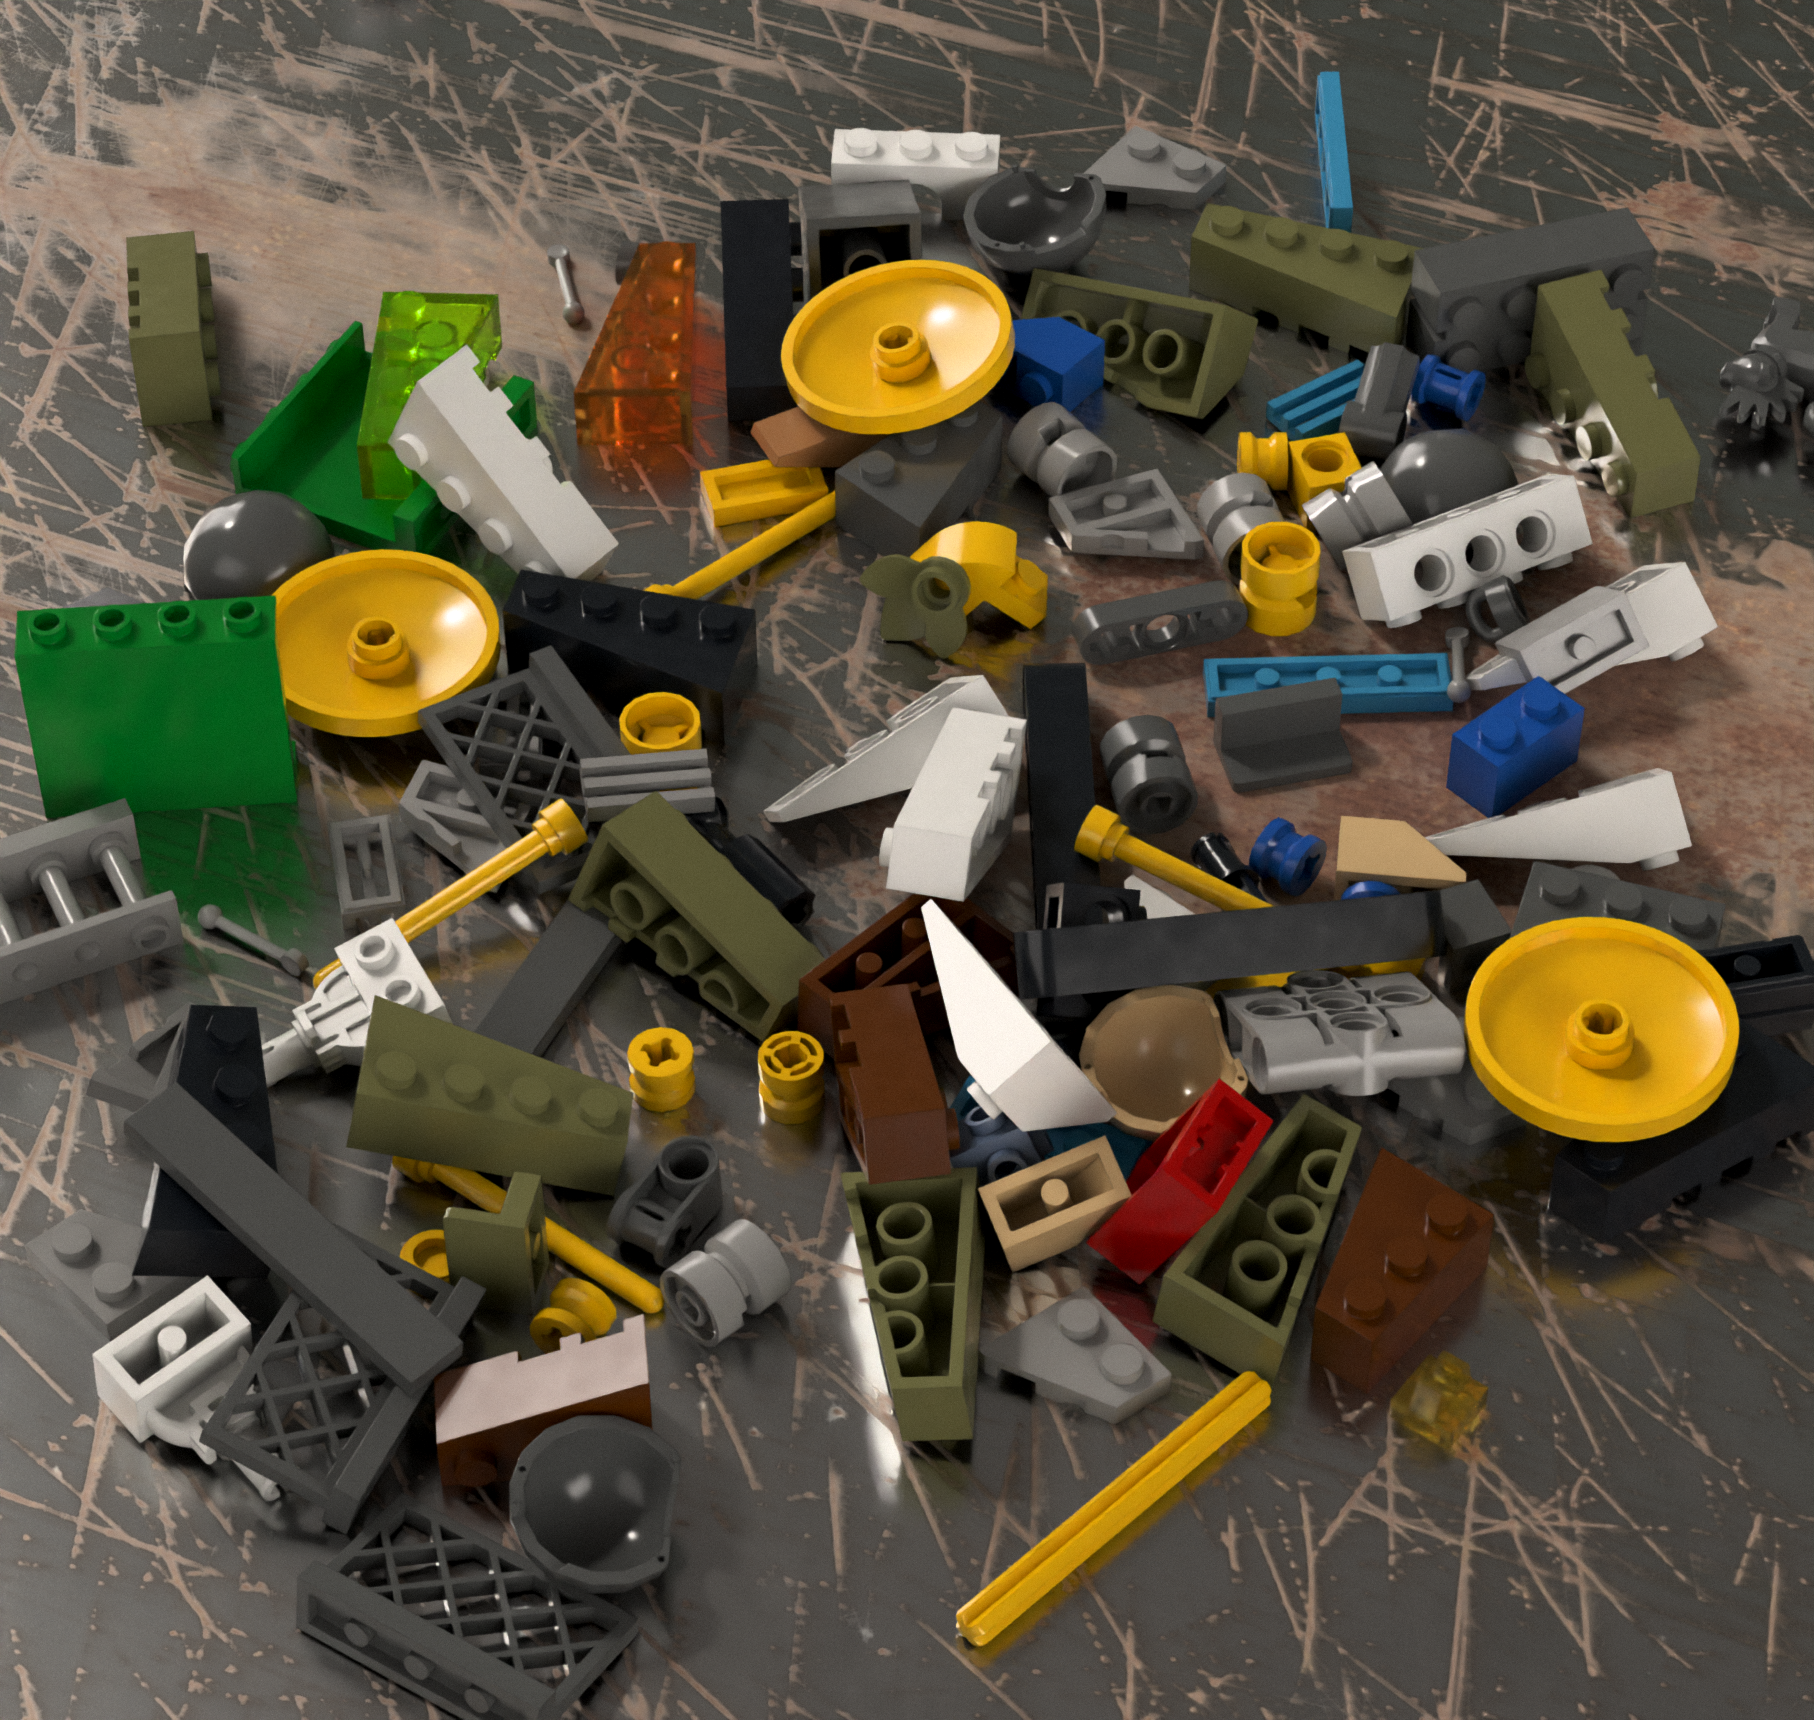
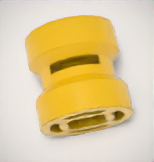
[758,1031,825,1124]

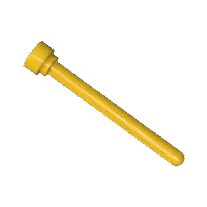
[644,490,836,600]
[313,798,588,989]
[1074,805,1362,972]
[392,1156,665,1314]

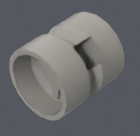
[1007,402,1117,497]
[1301,461,1413,570]
[1197,472,1285,585]
[660,1219,792,1347]

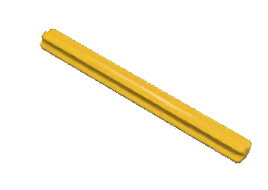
[956,1371,1272,1647]

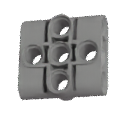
[1213,970,1464,1096]

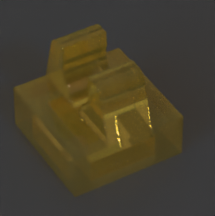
[1389,1350,1489,1450]

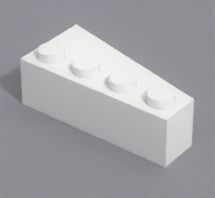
[387,344,619,581]
[879,707,1027,902]

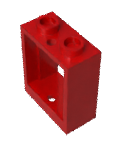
[1086,1078,1274,1285]

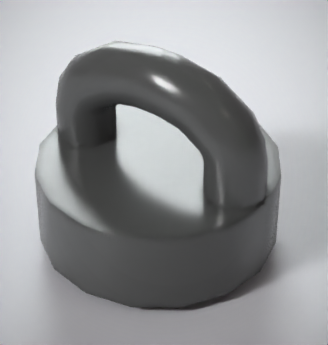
[1465,575,1530,644]

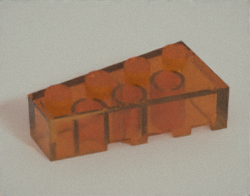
[574,241,698,445]

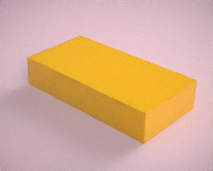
[700,459,828,528]

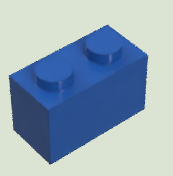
[1446,676,1585,818]

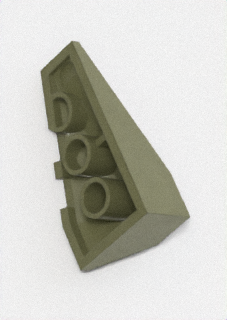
[1021,268,1258,420]

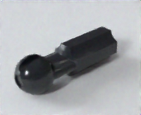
[684,795,816,929]

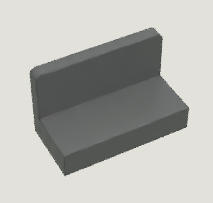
[1213,678,1353,793]

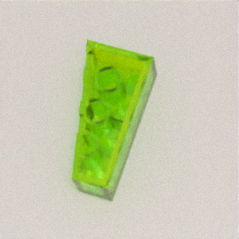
[357,291,502,500]

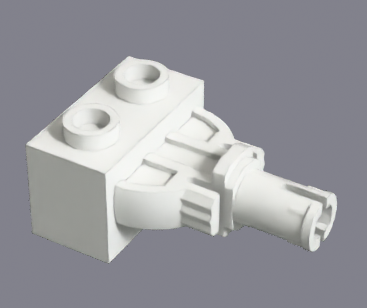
[262,918,453,1088]
[93,1275,300,1502]

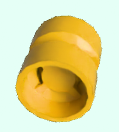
[1239,522,1321,636]
[619,692,702,792]

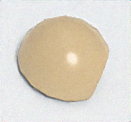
[1079,985,1249,1142]

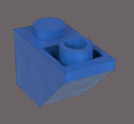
[996,317,1105,412]

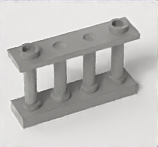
[0,798,184,1004]

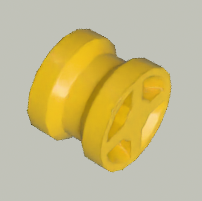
[1237,432,1288,491]
[627,1027,696,1112]
[529,1277,617,1354]

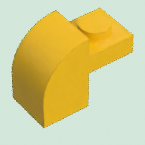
[910,521,1048,629]

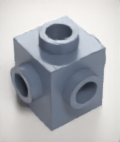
[949,1105,1054,1210]

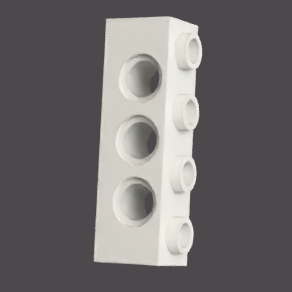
[1342,475,1593,628]

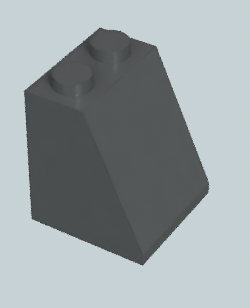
[798,180,922,302]

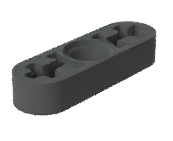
[1071,580,1248,665]

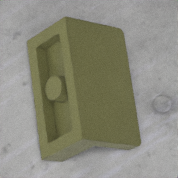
[443,1171,549,1316]

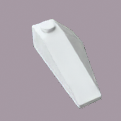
[1465,562,1718,690]
[763,675,1009,822]
[1425,768,1692,871]
[921,899,1117,1132]

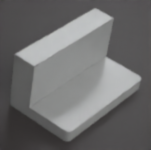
[1495,586,1650,694]

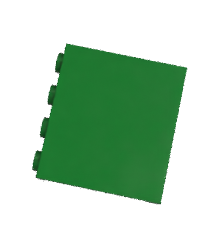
[230,321,537,555]
[14,595,298,818]

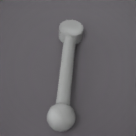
[547,244,585,324]
[1445,627,1471,703]
[197,904,309,976]

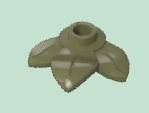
[859,554,971,659]

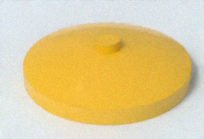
[781,260,1015,435]
[271,549,501,737]
[1464,917,1739,1142]

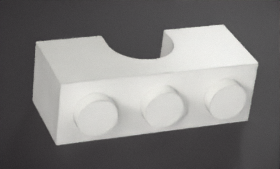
[831,128,1000,221]

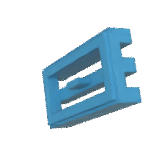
[1266,359,1365,441]

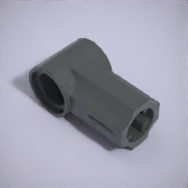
[1338,342,1420,462]

